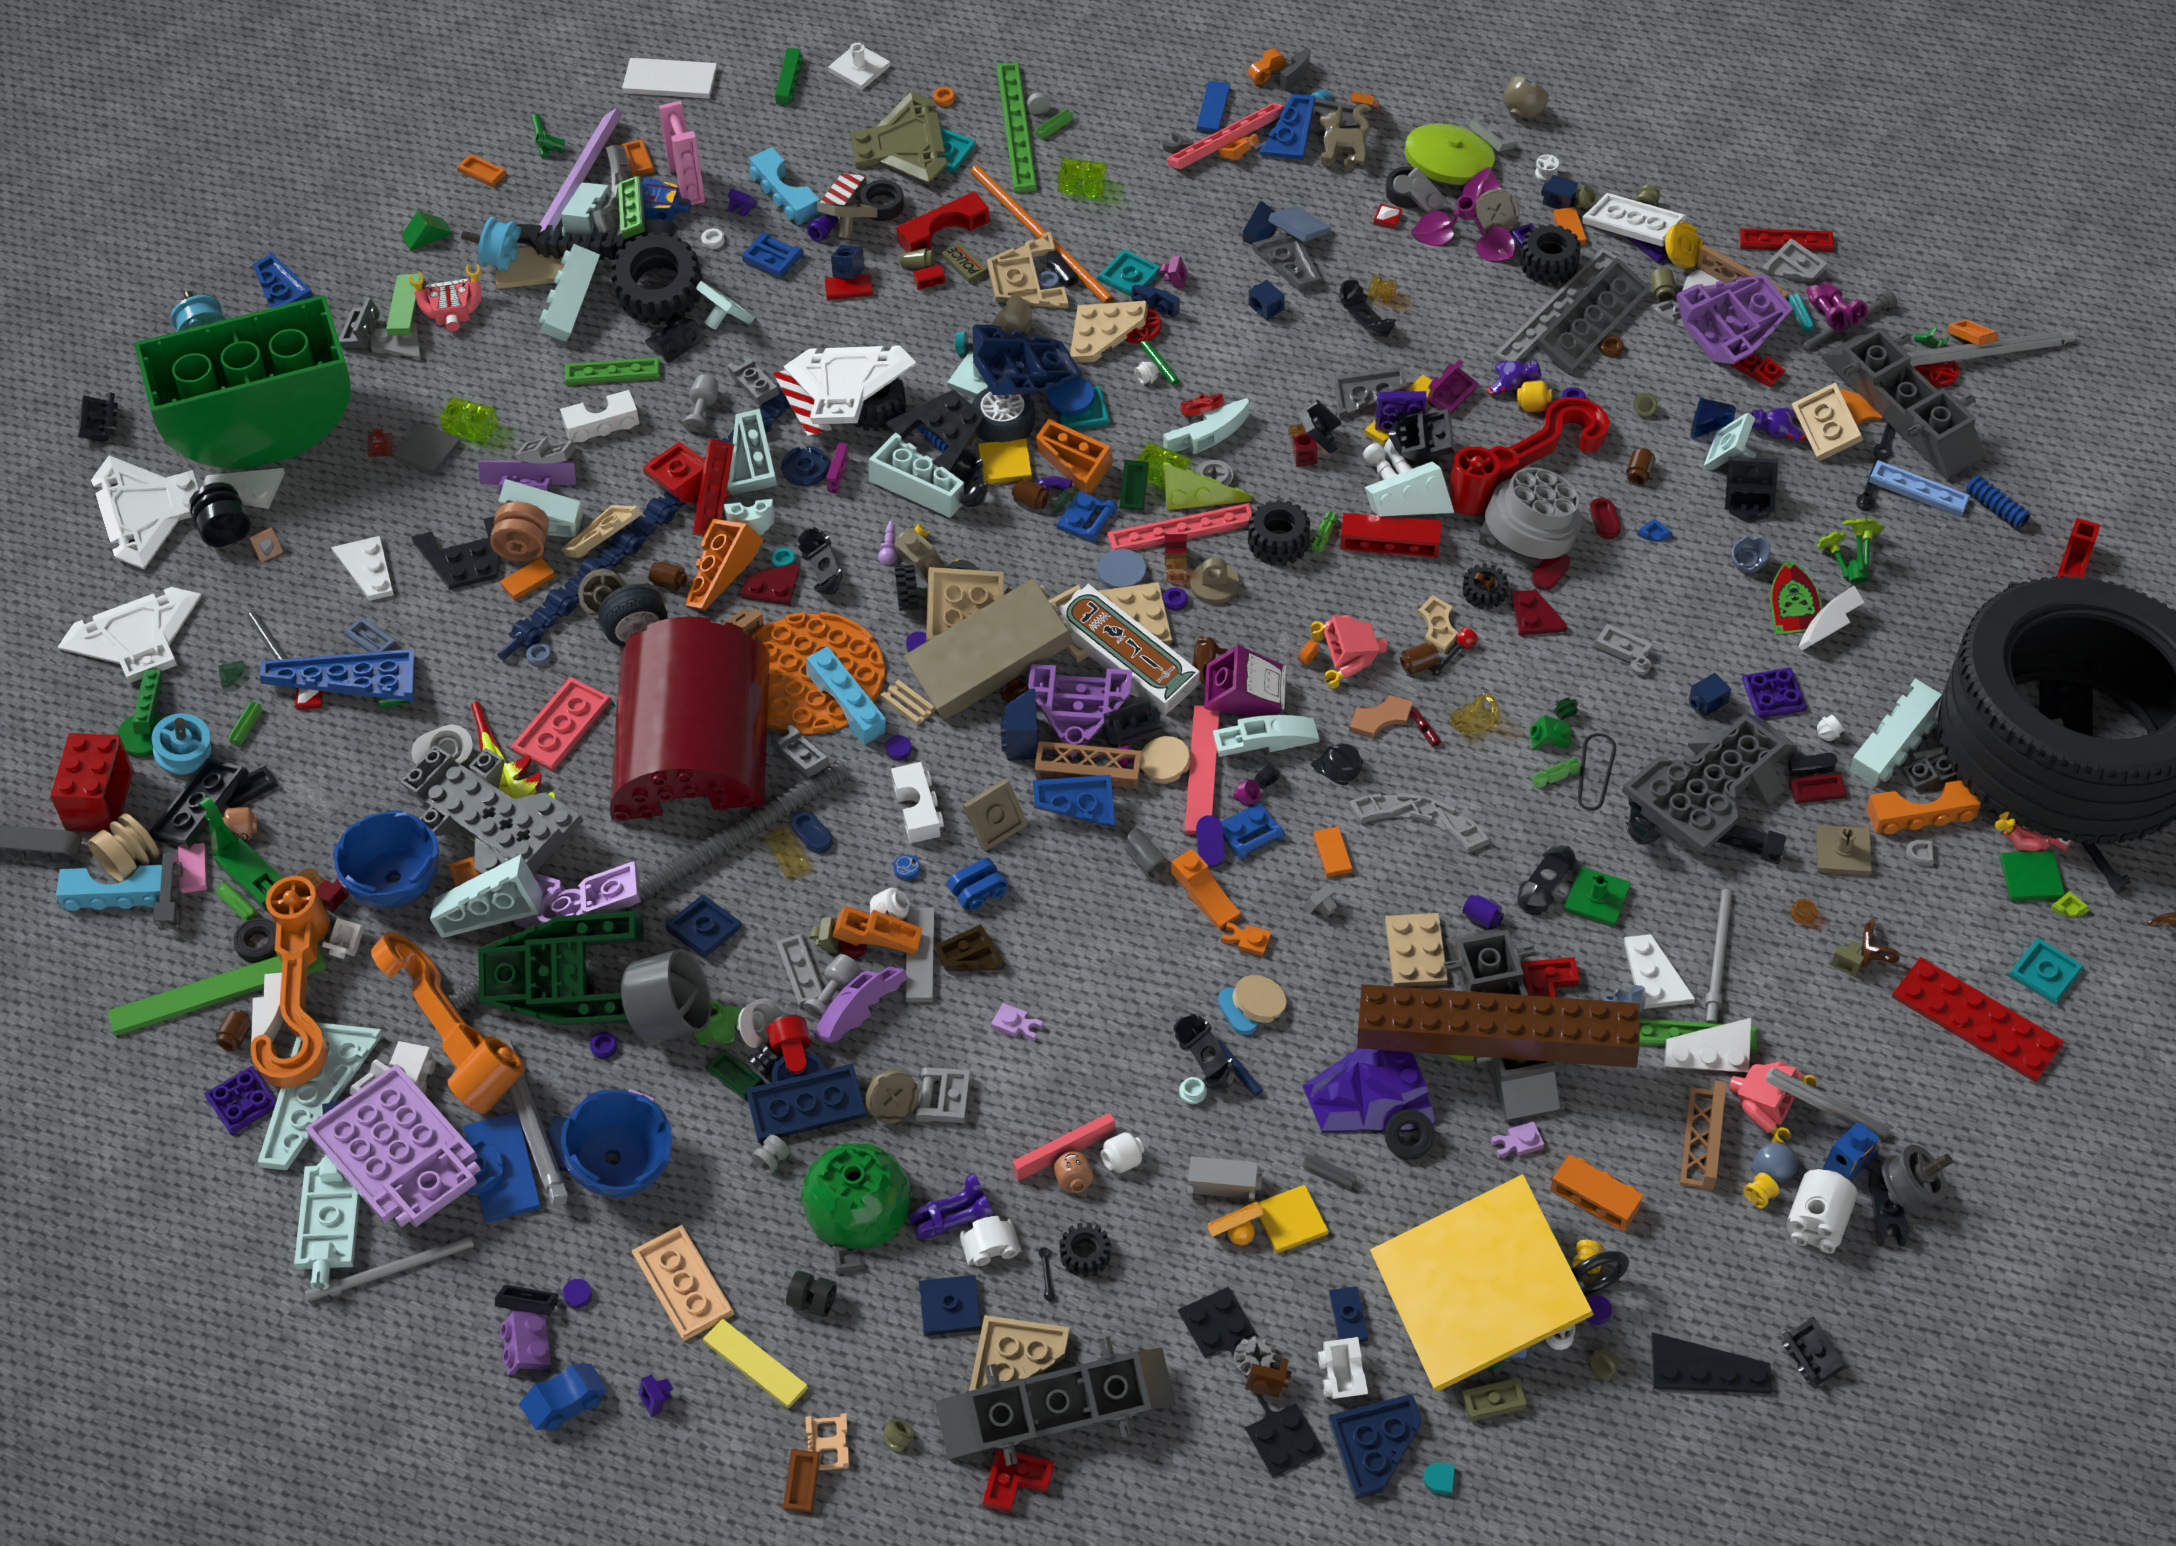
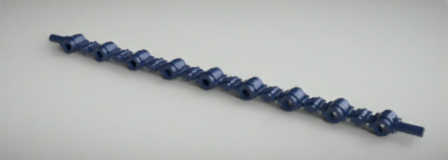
[497,384,791,661]

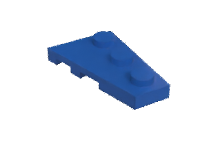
[1259,94,1316,160]
[253,253,313,308]
[1033,775,1115,828]

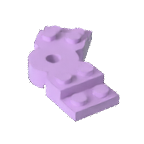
[514,861,641,929]

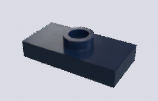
[1329,1286,1368,1342]

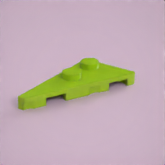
[1163,462,1252,510]

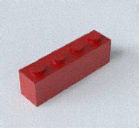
[1340,512,1442,558]

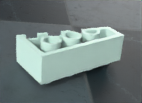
[539,244,600,342]
[869,432,964,518]
[1849,678,1942,787]

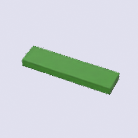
[618,176,645,239]
[386,274,420,336]
[565,357,660,385]

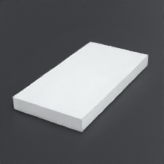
[622,58,717,99]
[1583,193,1687,247]

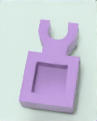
[991,1003,1043,1042]
[1491,1121,1544,1159]

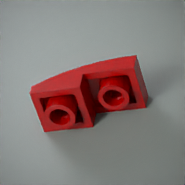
[1730,353,1786,387]

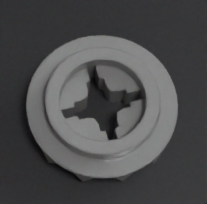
[1195,460,1233,486]
[1234,1336,1280,1377]

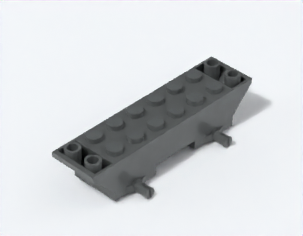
[1822,328,1986,480]
[1443,928,1560,1123]
[935,1336,1176,1466]

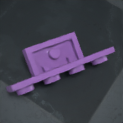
[478,460,576,494]

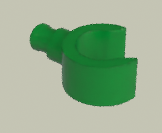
[1914,327,1949,349]

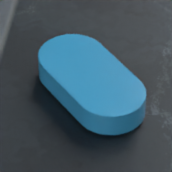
[1218,987,1258,1035]

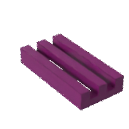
[826,442,849,494]

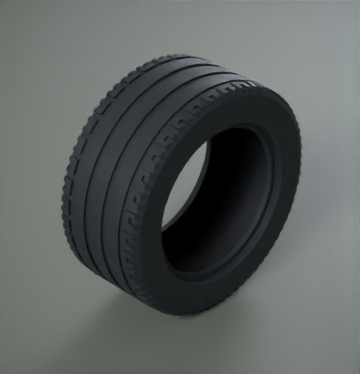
[1937,576,2176,845]

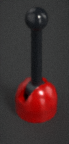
[1431,627,1479,676]

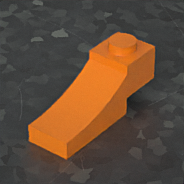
[1171,849,1241,930]
[832,905,923,955]

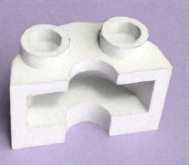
[960,1216,1022,1266]
[1318,1337,1368,1399]

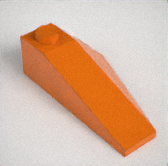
[685,519,764,611]

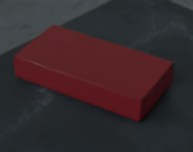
[1789,773,1847,804]

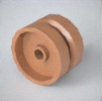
[490,502,549,562]

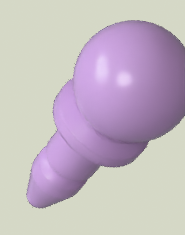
[878,521,898,565]

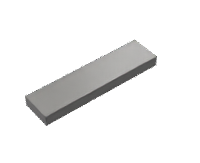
[906,907,935,1002]

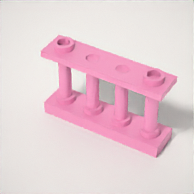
[659,101,705,205]

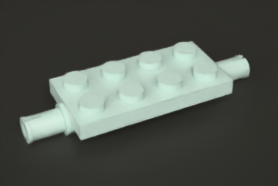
[294,1155,360,1290]

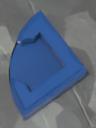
[1637,519,1672,541]

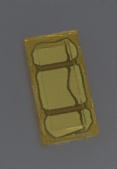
[765,827,810,879]

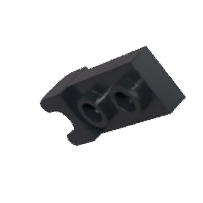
[1716,825,1787,864]
[1868,1173,1909,1247]

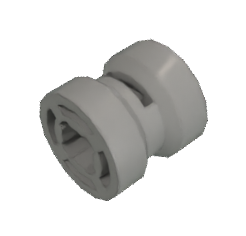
[751,1135,790,1174]

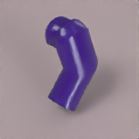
[1037,476,1073,492]

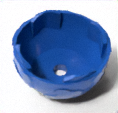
[333,810,440,909]
[560,1089,672,1198]

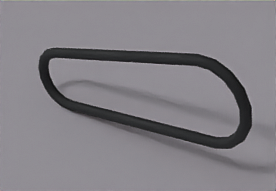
[1578,733,1616,811]

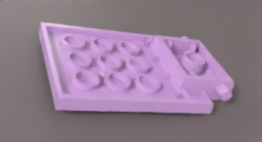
[305,1064,481,1227]

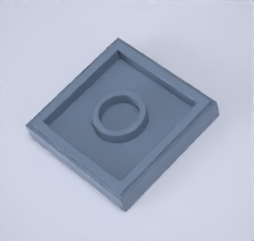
[1268,206,1331,242]

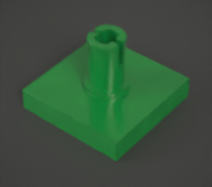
[1564,866,1631,928]

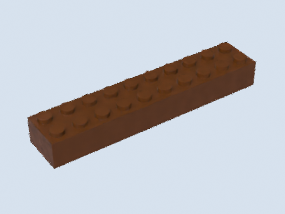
[1357,984,1640,1068]

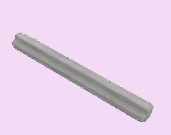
[1766,1068,1890,1140]

